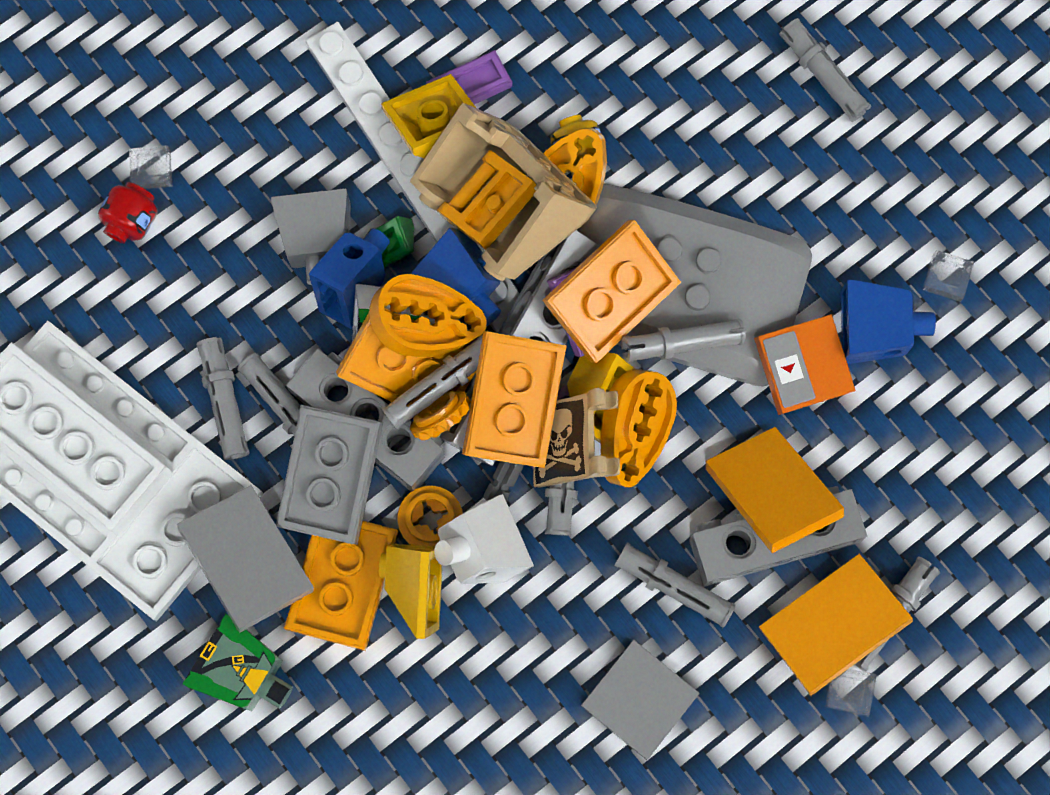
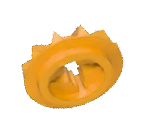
[410,391,471,440]
[397,486,463,546]

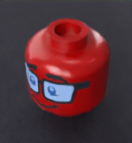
[98,182,158,244]

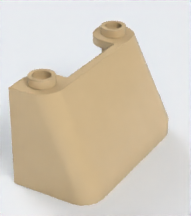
[410,103,597,281]

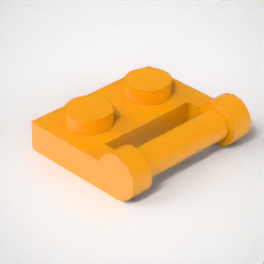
[437,150,536,250]

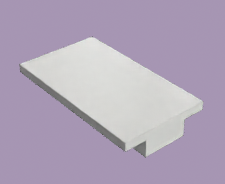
[0,321,264,622]

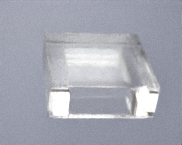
[129,145,172,189]
[922,250,974,302]
[825,668,877,717]

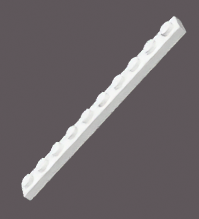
[305,22,531,339]

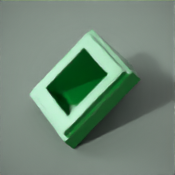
[376,216,414,268]

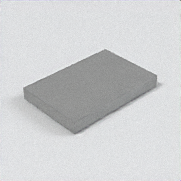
[276,405,383,544]
[177,485,314,633]

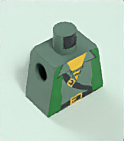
[182,614,293,712]

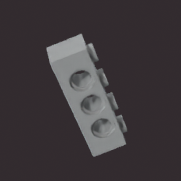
[286,349,445,492]
[689,486,867,587]

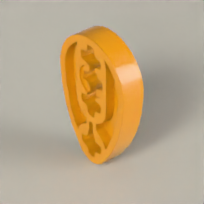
[543,128,607,229]
[369,274,487,357]
[601,369,677,487]

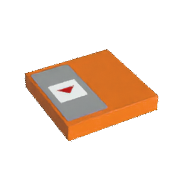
[754,314,856,415]

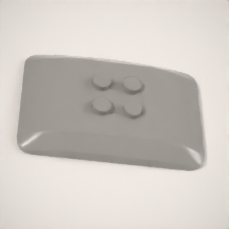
[550,184,812,387]

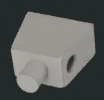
[271,188,351,285]

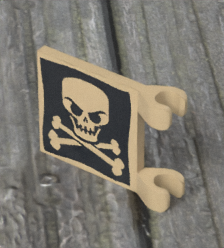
[533,388,620,488]

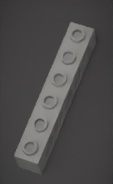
[440,230,600,466]

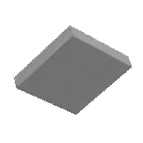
[581,640,700,760]

